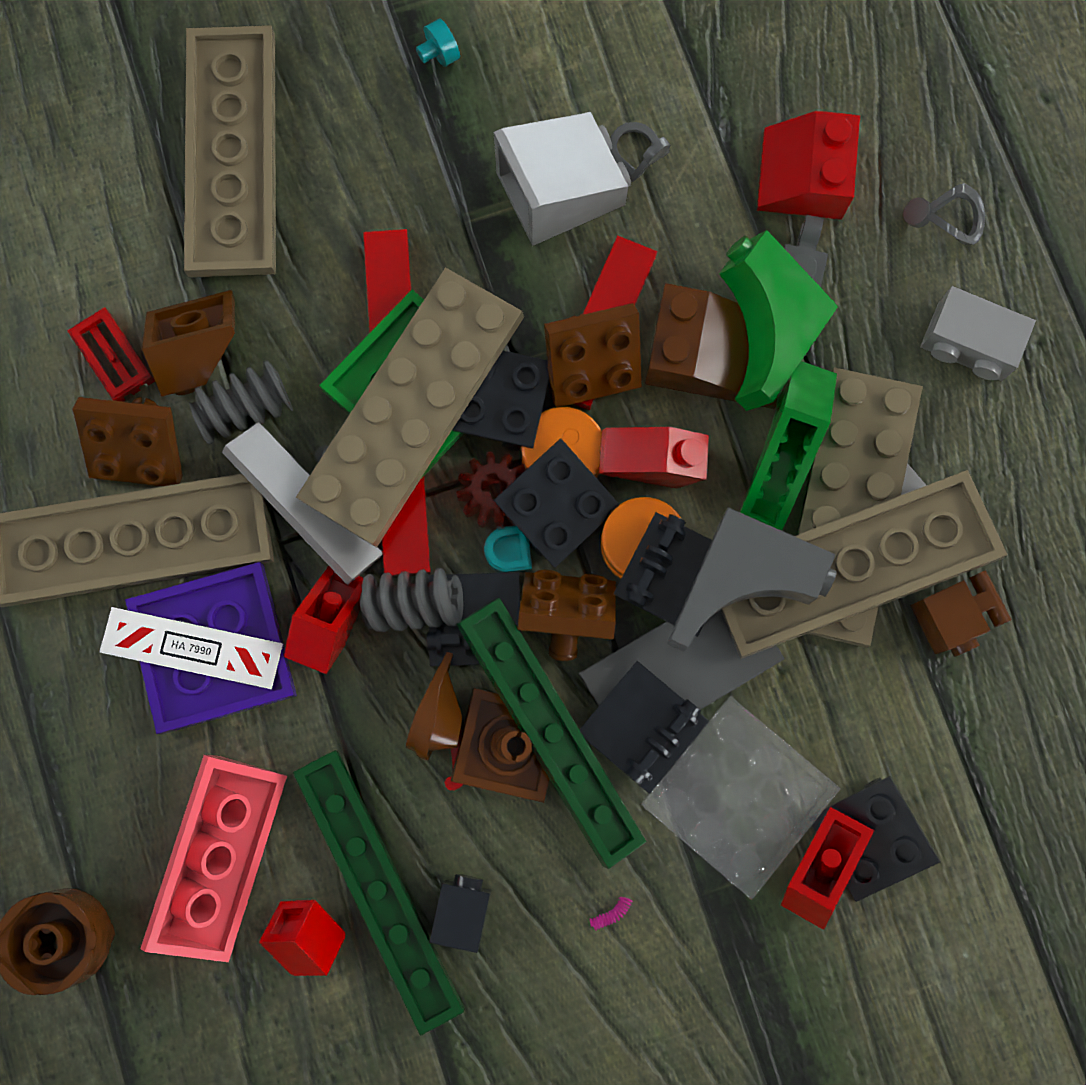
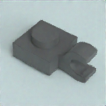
[784,215,828,287]

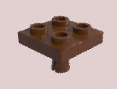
[544,303,642,407]
[72,397,183,486]
[518,569,616,661]
[450,688,549,803]

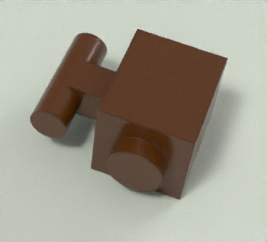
[910,570,1012,657]

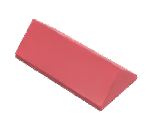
[140,755,287,962]

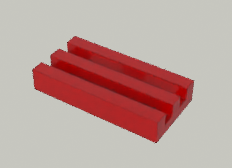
[67,307,155,402]

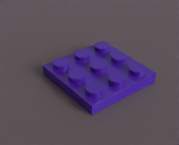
[125,562,297,735]

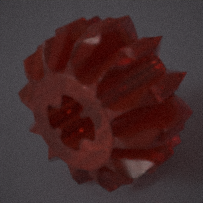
[456,451,527,530]

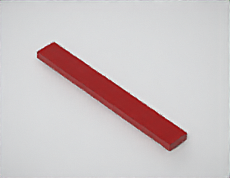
[363,229,431,577]

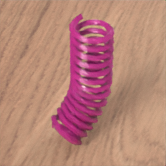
[589,897,632,931]

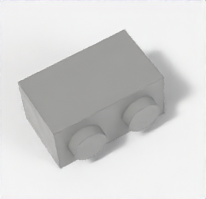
[920,286,1036,381]

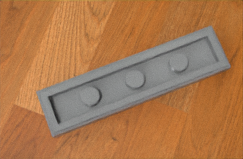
[222,422,383,585]

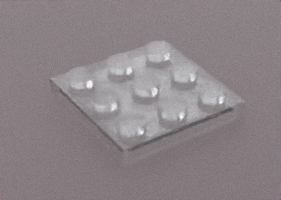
[640,696,841,900]

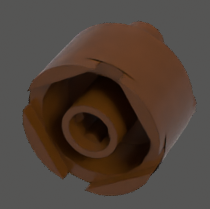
[0,888,115,995]

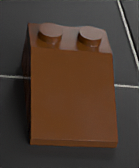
[645,283,778,409]

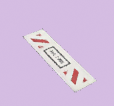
[100,607,283,689]

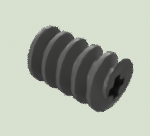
[189,360,293,445]
[360,568,464,632]

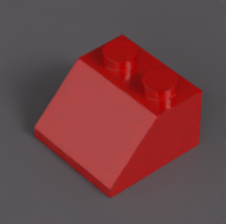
[756,111,860,220]

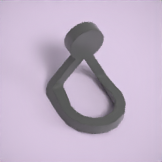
[610,122,671,182]
[903,183,985,245]

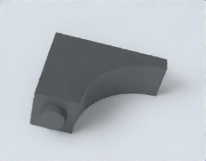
[667,508,837,652]

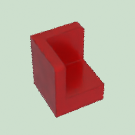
[259,900,346,976]

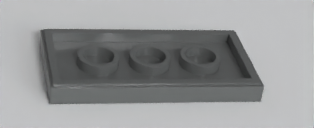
[579,610,785,710]

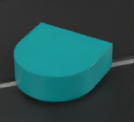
[484,526,532,573]

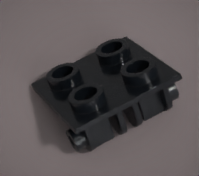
[452,351,549,451]
[493,438,620,568]
[613,512,712,637]
[427,572,521,666]
[579,661,710,794]
[808,776,941,902]

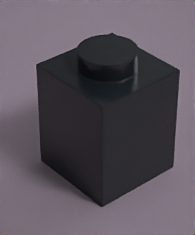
[429,874,491,953]

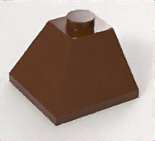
[142,290,235,397]

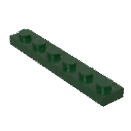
[456,598,647,869]
[293,750,465,1036]

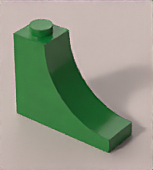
[719,230,838,411]
[739,361,837,531]

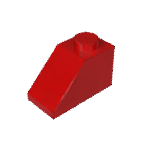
[599,427,709,489]
[284,566,364,674]
[781,807,875,930]

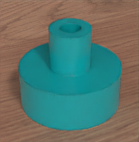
[416,18,460,67]

